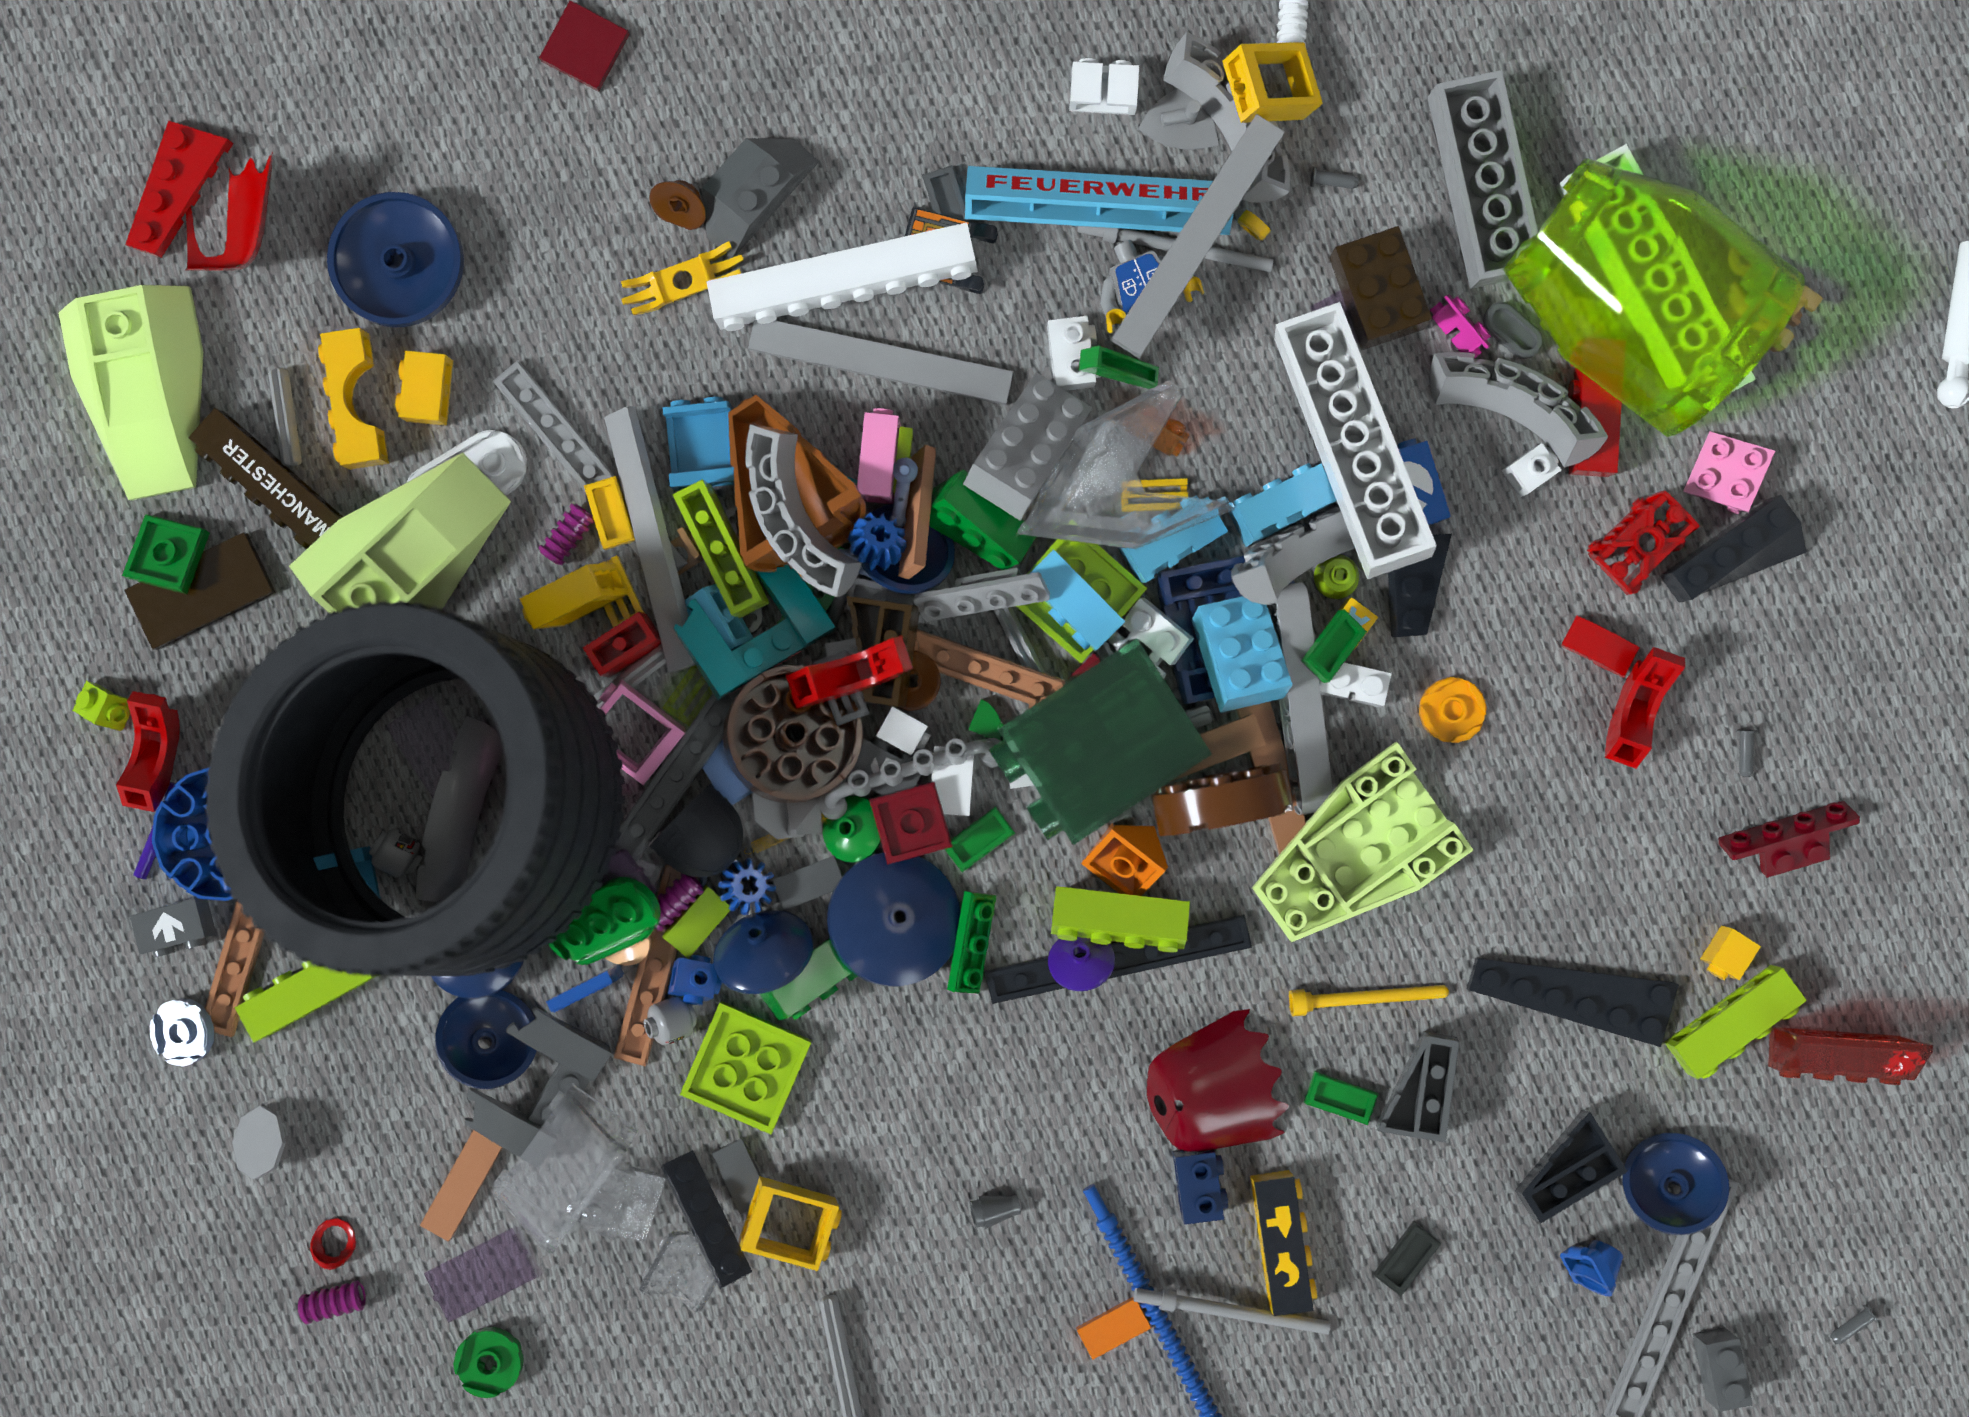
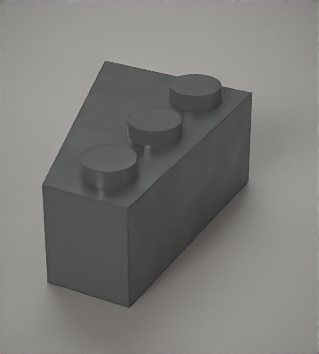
[1376,1031,1460,1143]

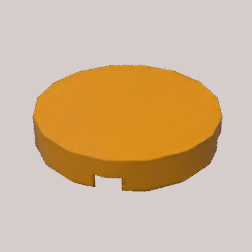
[1419,677,1487,743]

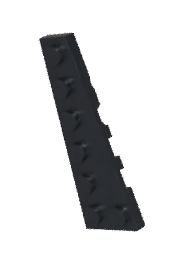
[1467,957,1679,1047]

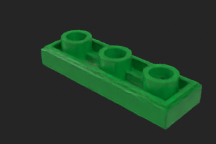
[947,891,997,994]

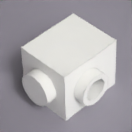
[1501,443,1561,497]
[876,706,931,756]

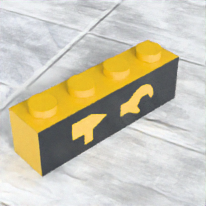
[1250,1170,1317,1316]

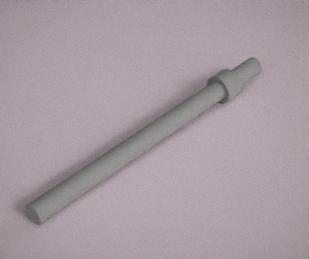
[1077,226,1273,272]
[1133,1288,1330,1335]

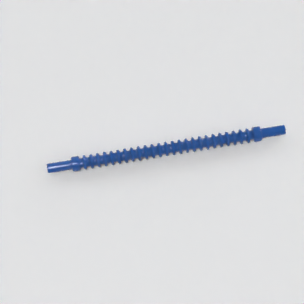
[1083,1184,1222,1417]

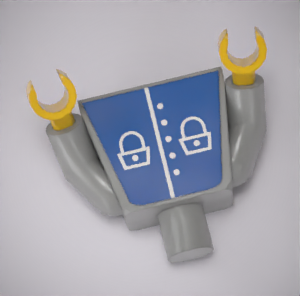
[1100,240,1204,333]

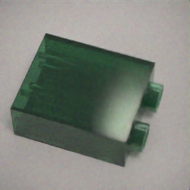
[989,638,1212,845]

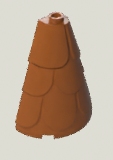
[728,395,866,572]

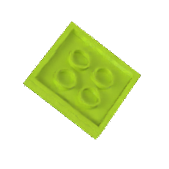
[1016,522,1147,664]
[679,1001,812,1135]

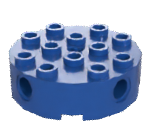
[152,767,233,901]

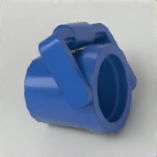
[1560,1240,1623,1296]

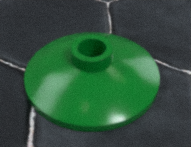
[822,796,881,863]

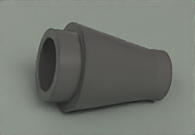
[970,1194,1021,1230]

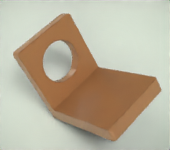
[671,527,704,576]

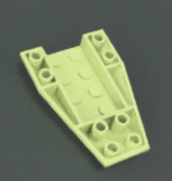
[59,285,204,501]
[289,452,511,613]
[1252,742,1473,942]

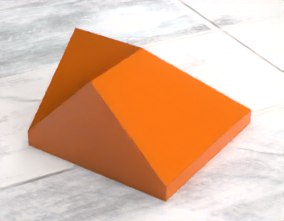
[1081,823,1168,896]

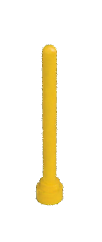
[1289,985,1449,1017]

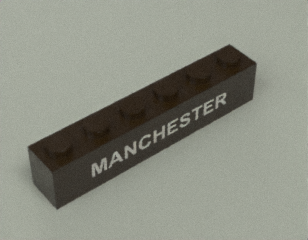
[188,408,343,549]

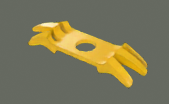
[621,241,744,316]

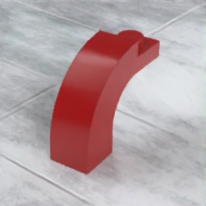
[786,636,913,709]
[1605,647,1685,769]
[116,691,180,812]

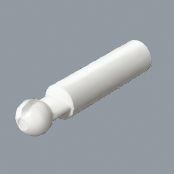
[1937,241,1969,408]

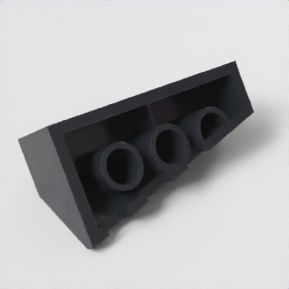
[1660,495,1806,603]

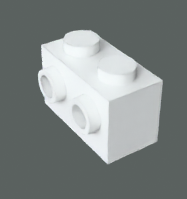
[1047,316,1101,391]

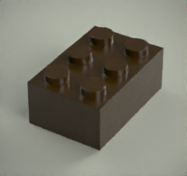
[1329,226,1432,350]

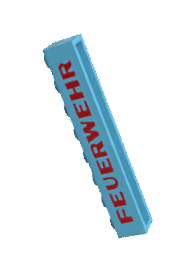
[965,166,1234,235]

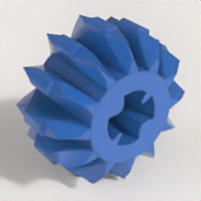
[848,512,906,571]
[718,858,776,915]

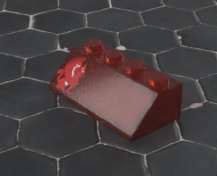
[1768,1027,1933,1085]

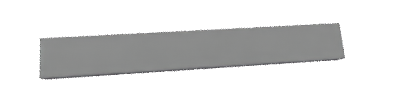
[1111,114,1285,359]
[748,320,1013,405]
[493,360,688,572]
[604,406,695,673]
[1604,1178,1739,1417]

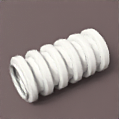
[1277,0,1309,46]

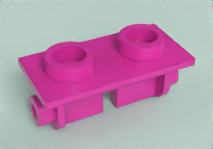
[1430,294,1491,358]

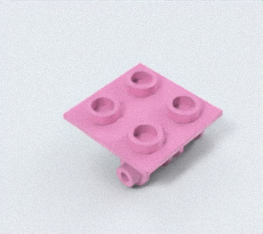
[1683,431,1775,514]

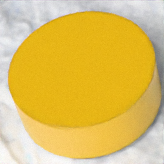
[1238,210,1271,241]

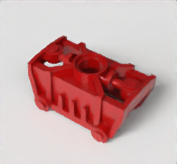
[1587,490,1700,596]

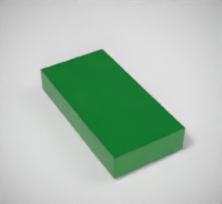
[1301,609,1367,683]
[945,806,1015,872]
[1304,1071,1379,1125]

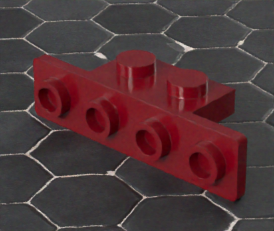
[1718,801,1860,878]

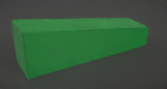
[1079,346,1159,389]

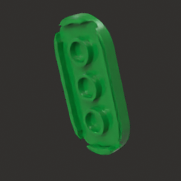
[549,877,661,965]

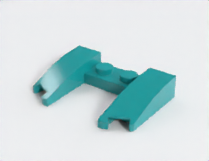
[673,564,835,700]

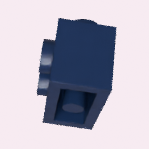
[1172,1150,1228,1225]

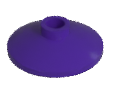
[1048,937,1115,991]

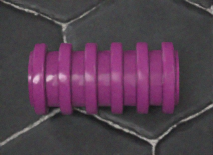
[538,503,595,566]
[656,873,704,932]
[298,1280,366,1325]

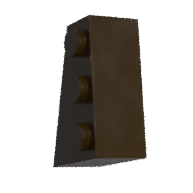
[847,596,920,707]

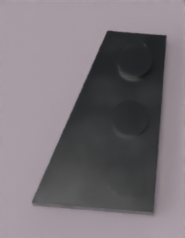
[1388,533,1452,637]

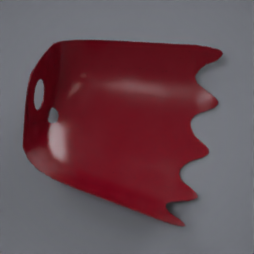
[1147,1009,1289,1151]

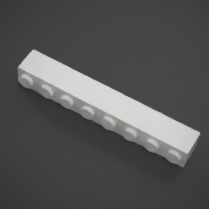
[706,222,978,331]

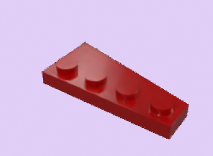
[125,120,234,258]

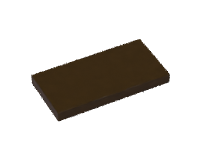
[124,532,276,650]

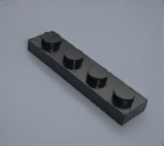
[661,1150,752,1290]

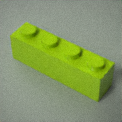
[673,479,769,618]
[1051,886,1190,952]
[234,961,378,1043]
[1664,965,1807,1080]

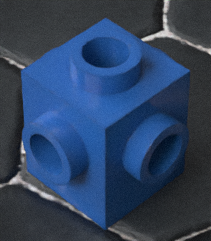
[668,955,722,1006]

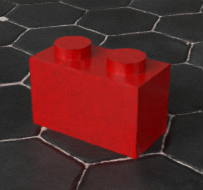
[583,612,661,678]

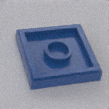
[546,964,624,1013]

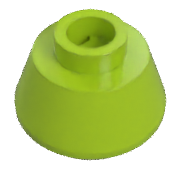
[1314,554,1359,599]

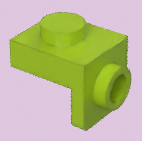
[72,680,131,731]

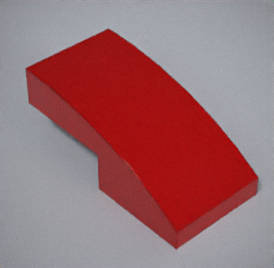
[1561,616,1640,678]

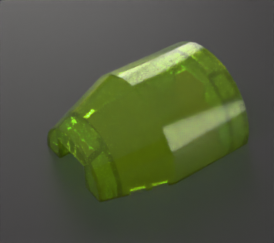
[1503,158,1805,437]

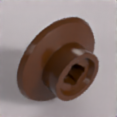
[649,180,706,230]
[896,651,941,711]

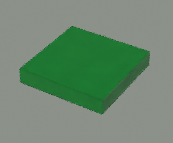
[122,514,210,594]

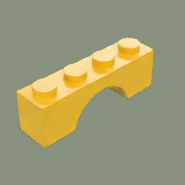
[318,328,389,470]

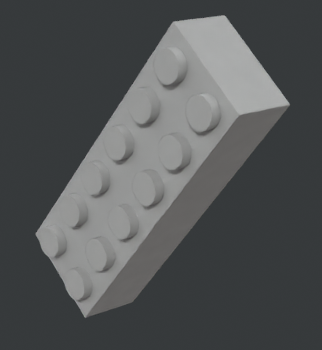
[1428,70,1546,289]

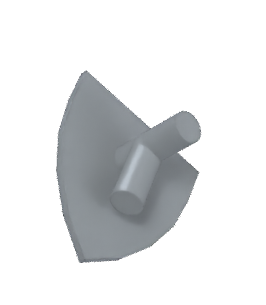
[1138,89,1219,150]

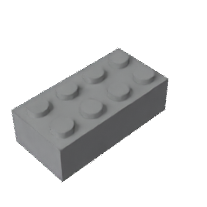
[963,372,1092,520]

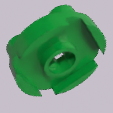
[453,1327,524,1398]

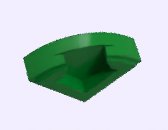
[968,699,1001,741]

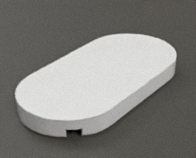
[406,430,527,495]

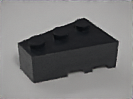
[1515,1110,1628,1224]

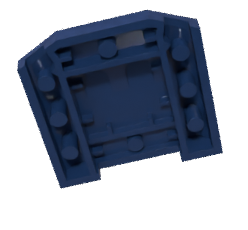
[1157,556,1295,704]

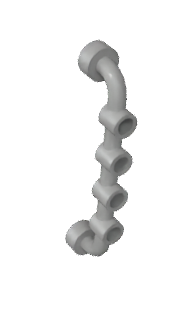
[819,738,1005,819]

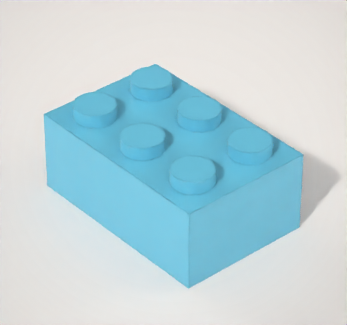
[1191,596,1293,713]

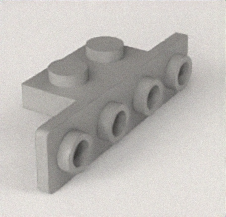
[913,568,1050,621]

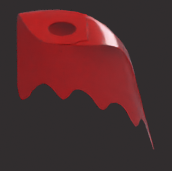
[185,152,273,271]

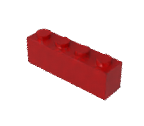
[1568,337,1625,477]

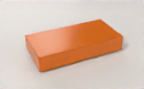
[1076,1297,1151,1360]

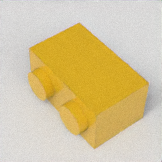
[395,351,453,426]

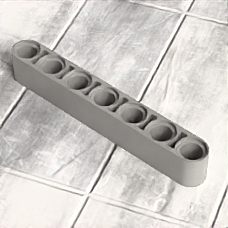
[1267,582,1333,815]

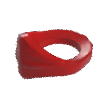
[310,1218,356,1270]

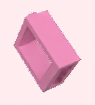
[857,408,901,504]
[599,680,685,785]

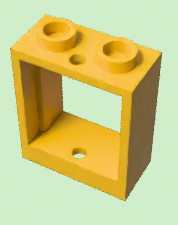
[1222,42,1323,123]
[520,563,630,630]
[738,1176,842,1271]

